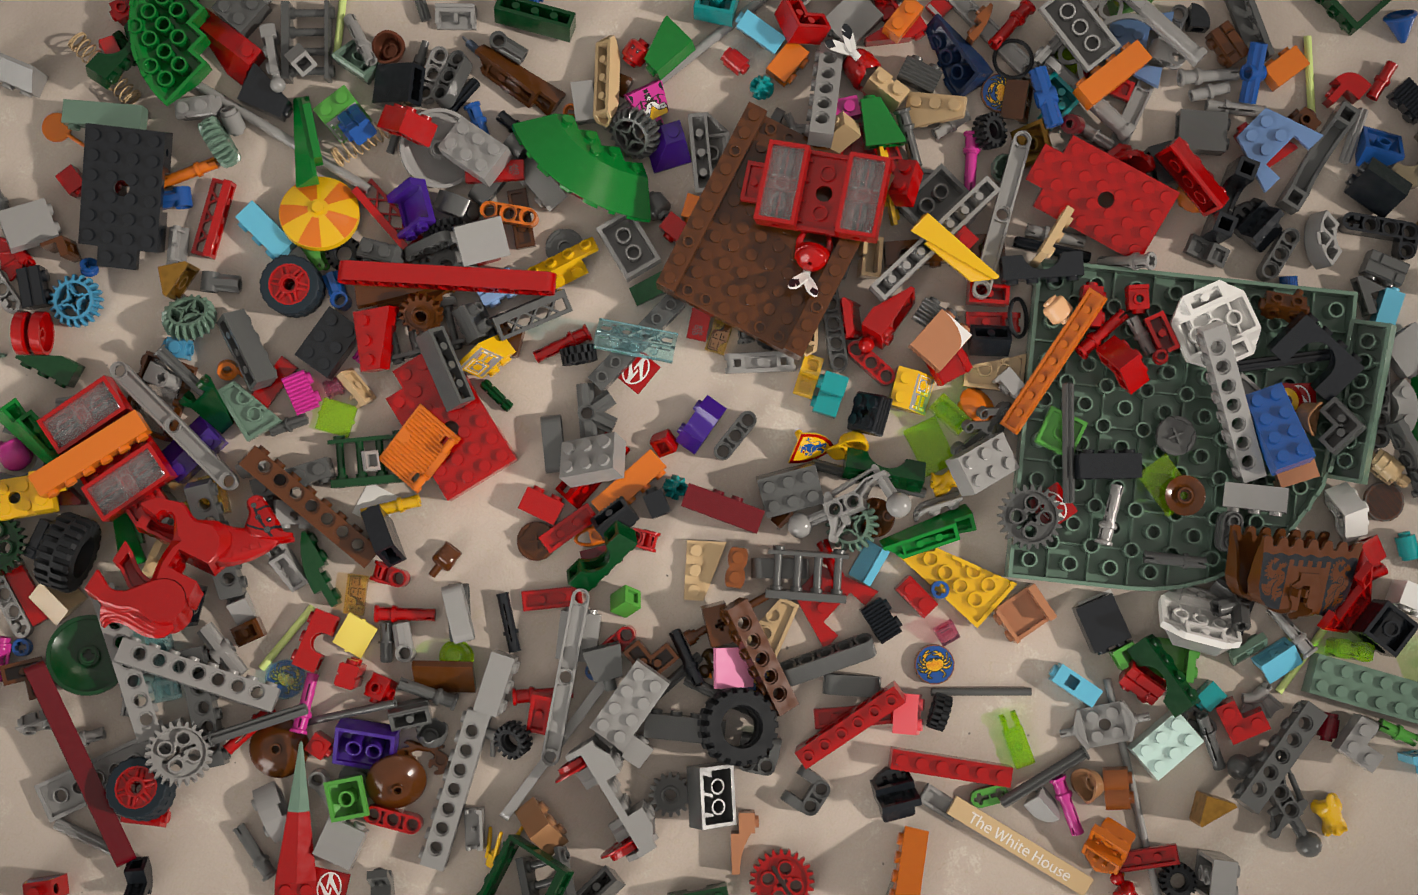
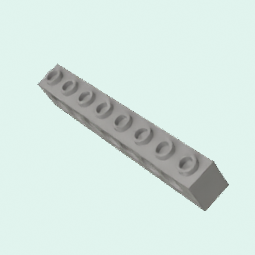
[869,175,1001,302]
[1195,320,1267,483]
[91,582,164,744]
[114,636,281,714]
[418,707,492,872]

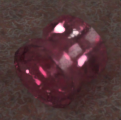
[322,376,345,400]

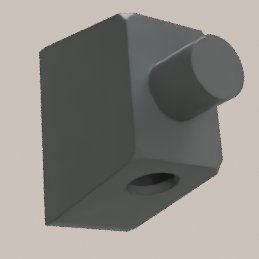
[582,640,623,691]

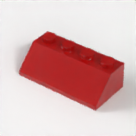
[1155,136,1230,217]

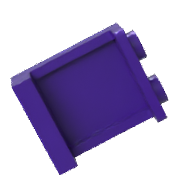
[386,177,436,241]

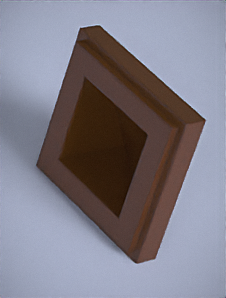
[619,73,633,99]
[770,512,794,529]

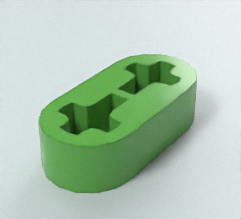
[970,785,1008,808]

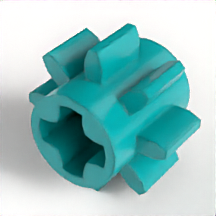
[750,75,774,100]
[662,474,688,500]

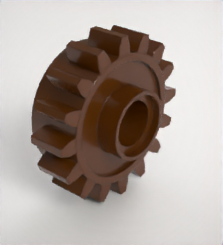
[399,292,444,335]

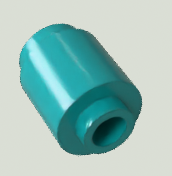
[1394,531,1418,561]

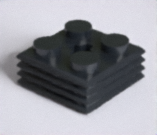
[847,391,893,437]

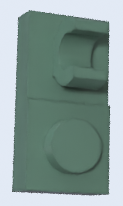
[1227,632,1268,666]

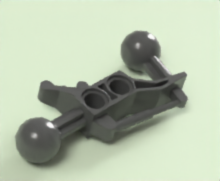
[1226,747,1322,858]

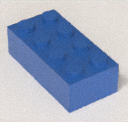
[1246,382,1316,476]

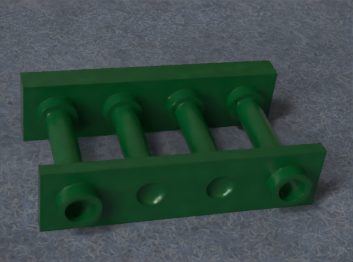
[327,430,414,489]

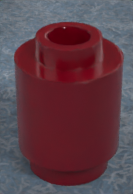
[1061,114,1085,135]
[1316,712,1340,742]

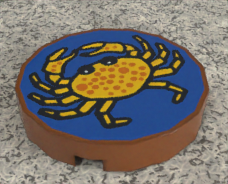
[980,74,1008,114]
[914,644,955,684]

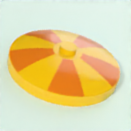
[279,177,360,251]

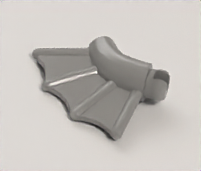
[1240,681,1284,718]

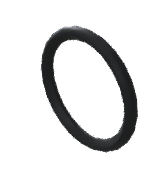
[992,38,1034,80]
[1008,297,1029,339]

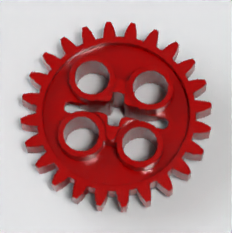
[749,848,815,895]

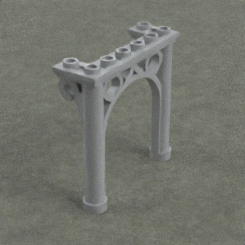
[1034,0,1208,143]

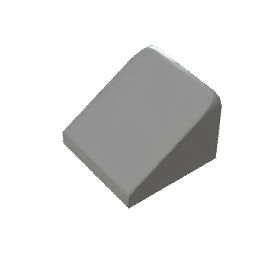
[361,450,381,472]

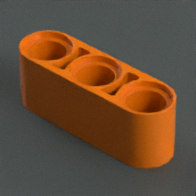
[480,201,539,228]

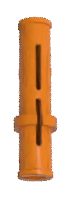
[164,156,220,189]

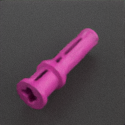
[963,131,981,191]
[290,672,319,735]
[1049,774,1084,836]

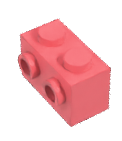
[892,693,925,735]

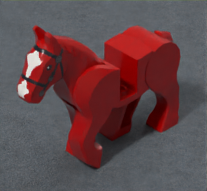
[84,495,295,639]

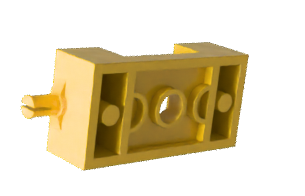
[0,471,68,521]

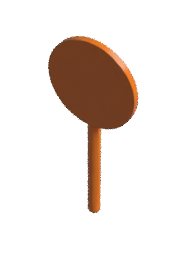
[42,113,84,147]

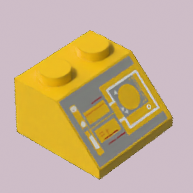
[459,335,516,379]
[889,366,935,416]

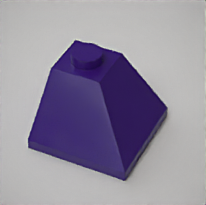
[649,120,692,174]

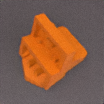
[1081,817,1136,875]

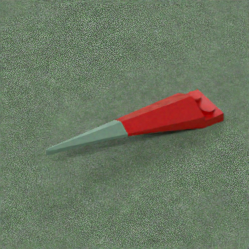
[274,741,317,895]

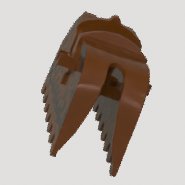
[1225,524,1363,619]

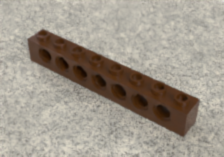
[238,445,376,568]

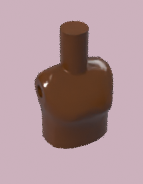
[429,541,462,578]

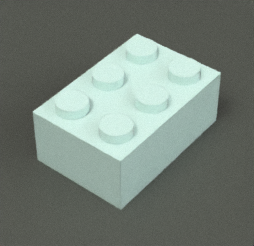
[1127,710,1204,781]

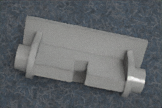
[166,225,190,265]
[15,710,51,736]

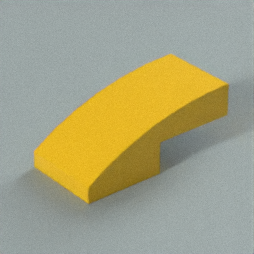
[793,354,824,399]

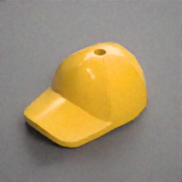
[826,431,869,460]

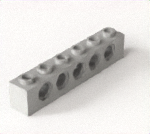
[804,42,843,148]

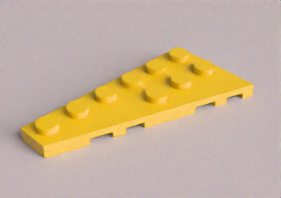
[901,548,1017,628]

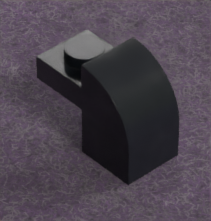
[124,856,153,895]

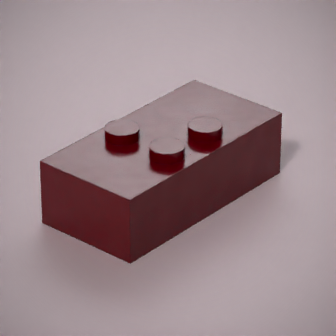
[681,483,765,534]

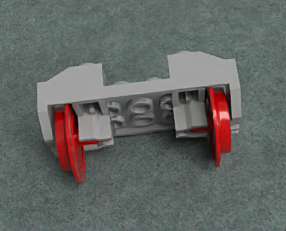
[555,735,659,862]

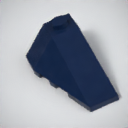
[926,14,993,96]

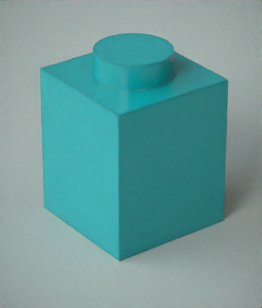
[1195,680,1227,712]

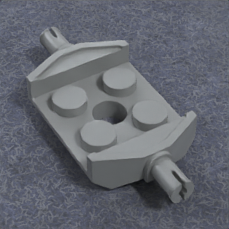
[1059,700,1150,750]

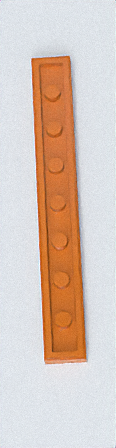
[999,287,1108,435]

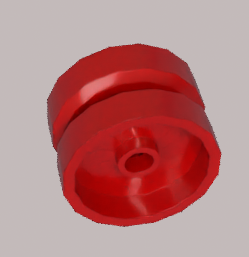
[10,311,55,355]

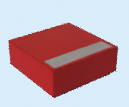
[925,0,953,18]

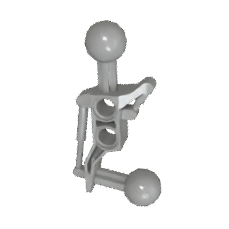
[788,464,912,543]

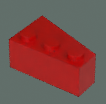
[353,305,400,373]

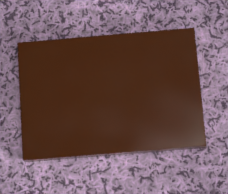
[412,660,476,693]

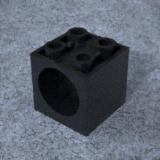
[1350,599,1418,658]

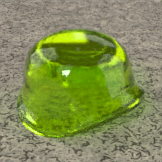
[439,641,474,662]

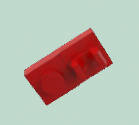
[526,691,553,735]

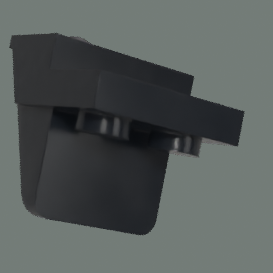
[1232,198,1285,252]
[870,767,922,822]

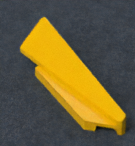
[910,213,999,282]

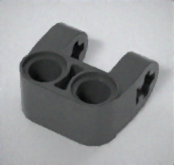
[739,731,782,776]
[780,764,830,816]

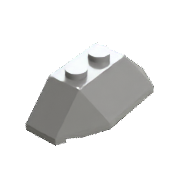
[688,112,730,193]

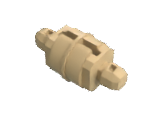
[1370,448,1411,488]

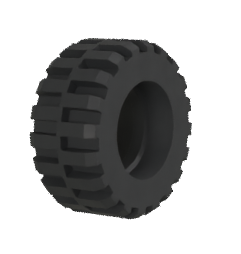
[33,512,102,593]
[697,687,779,766]

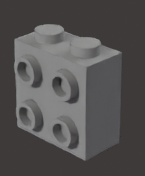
[1390,322,1418,379]
[312,816,369,870]

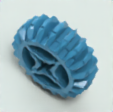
[48,274,104,328]

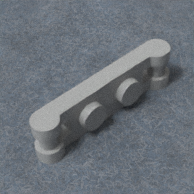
[725,351,797,374]

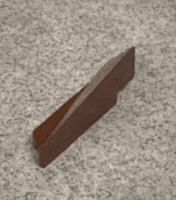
[475,44,566,115]
[354,285,456,309]

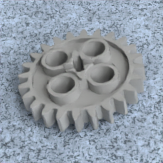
[144,721,214,788]

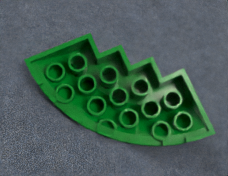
[128,0,212,106]
[511,114,651,223]

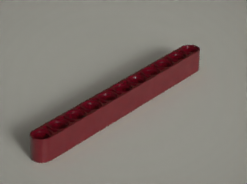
[23,659,136,868]

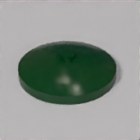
[46,615,128,696]

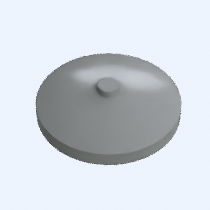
[399,108,465,189]

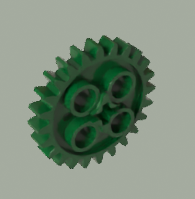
[0,519,29,576]

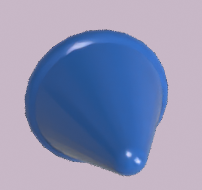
[1383,9,1418,44]

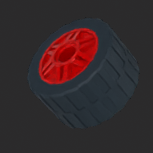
[259,255,326,318]
[106,756,177,822]

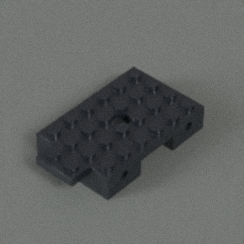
[78,123,173,270]

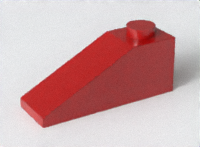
[863,16,928,47]

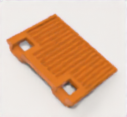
[379,404,461,494]

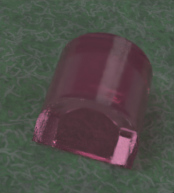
[933,619,960,647]

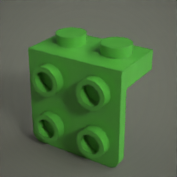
[1148,637,1200,683]

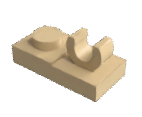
[336,367,377,409]

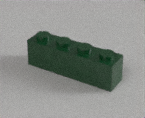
[494,0,576,43]

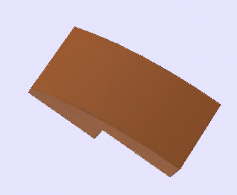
[966,3,993,45]

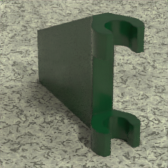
[178,374,234,434]

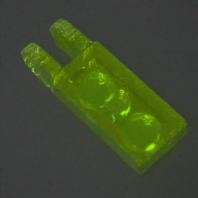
[999,710,1036,769]

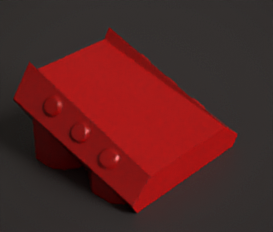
[840,297,862,340]
[925,347,973,386]

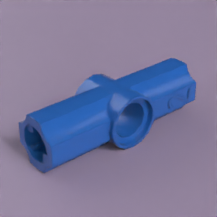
[1239,41,1268,104]
[1028,66,1064,129]

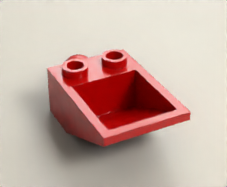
[858,286,915,353]

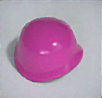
[0,438,33,471]

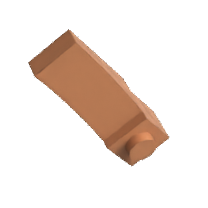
[731,810,759,875]

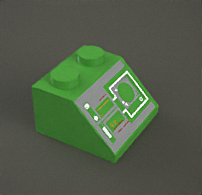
[313,85,373,144]

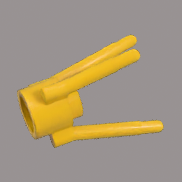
[485,826,524,868]

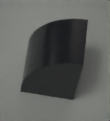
[1185,3,1210,33]

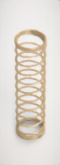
[68,32,141,105]
[330,122,391,167]

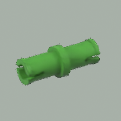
[1378,718,1418,747]

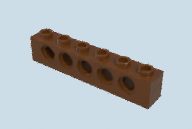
[883,234,1006,269]
[720,597,799,716]

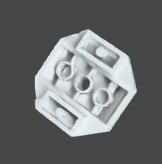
[1170,280,1262,369]
[1158,586,1242,656]

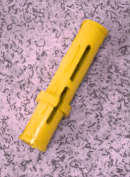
[360,494,422,520]

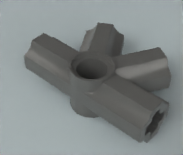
[576,383,618,438]
[1208,578,1251,632]

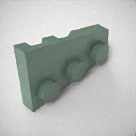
[217,380,283,442]

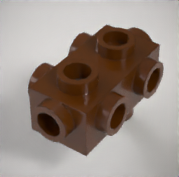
[1258,289,1310,323]

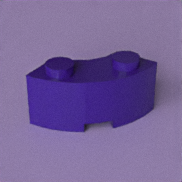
[676,395,727,454]

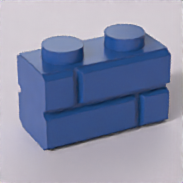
[337,104,377,146]

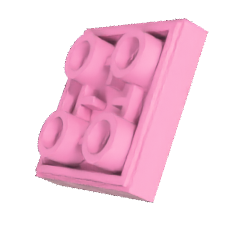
[713,647,754,689]

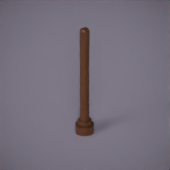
[683,592,770,647]

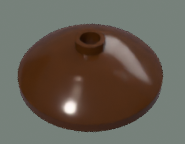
[249,719,309,778]
[365,754,427,808]

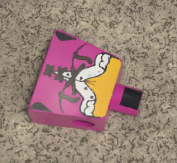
[624,79,669,126]

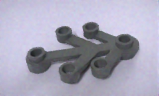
[950,401,1012,456]

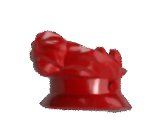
[1107,143,1156,173]

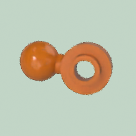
[217,359,244,381]

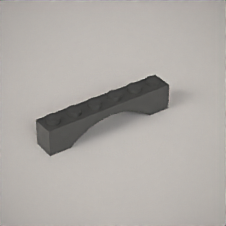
[1275,100,1361,215]

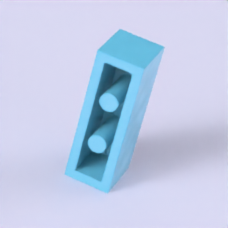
[235,201,297,259]

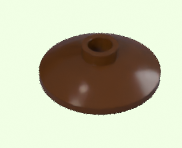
[1165,475,1206,516]

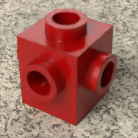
[364,672,398,703]

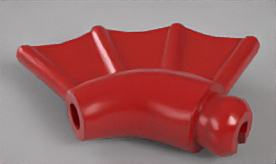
[0,237,36,282]

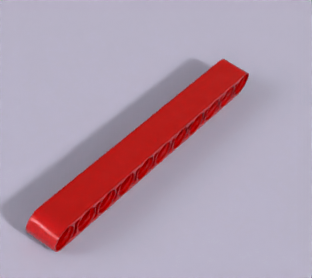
[337,260,557,296]

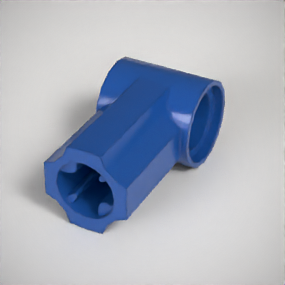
[163,186,193,210]
[322,270,352,311]

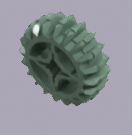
[198,116,241,169]
[161,294,217,342]
[825,498,879,552]

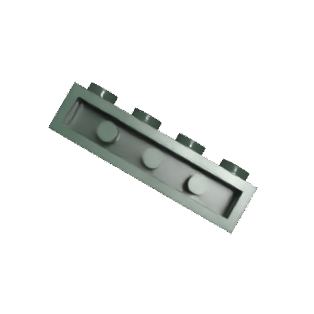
[61,99,149,131]

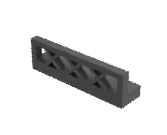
[1224,0,1275,61]
[488,289,573,341]

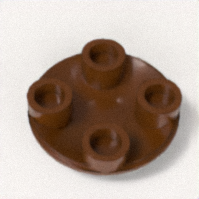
[855,497,895,538]

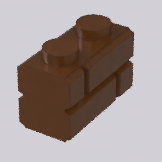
[1205,20,1249,69]

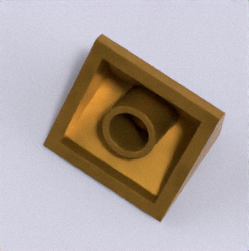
[1010,118,1052,169]
[158,261,200,301]
[1189,790,1237,827]

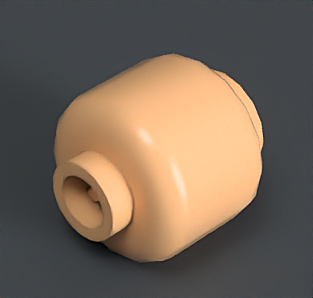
[1043,295,1073,325]

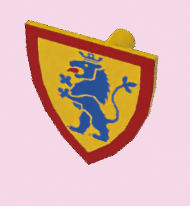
[788,430,833,464]

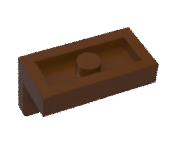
[1000,79,1034,125]
[40,235,82,263]

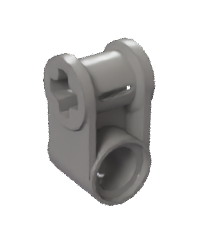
[1148,39,1186,70]
[142,361,182,391]

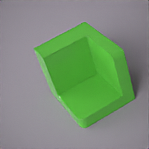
[610,585,641,618]
[1108,640,1135,670]

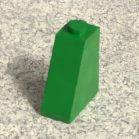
[644,16,696,80]
[859,95,906,150]

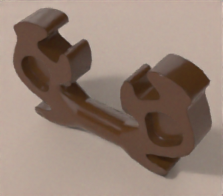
[396,739,449,775]

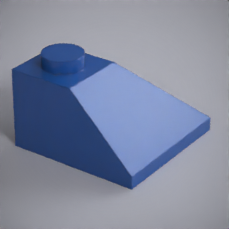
[1355,126,1405,167]

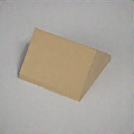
[29,584,88,626]

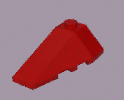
[199,8,267,86]

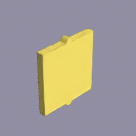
[332,612,379,659]

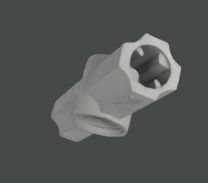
[197,622,248,676]

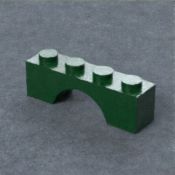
[85,22,135,89]
[842,447,926,493]
[566,520,637,592]
[1127,634,1201,718]

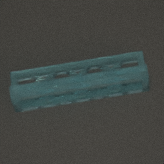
[593,318,678,364]

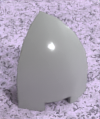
[1024,786,1060,822]

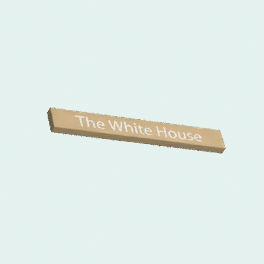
[946,795,1094,895]

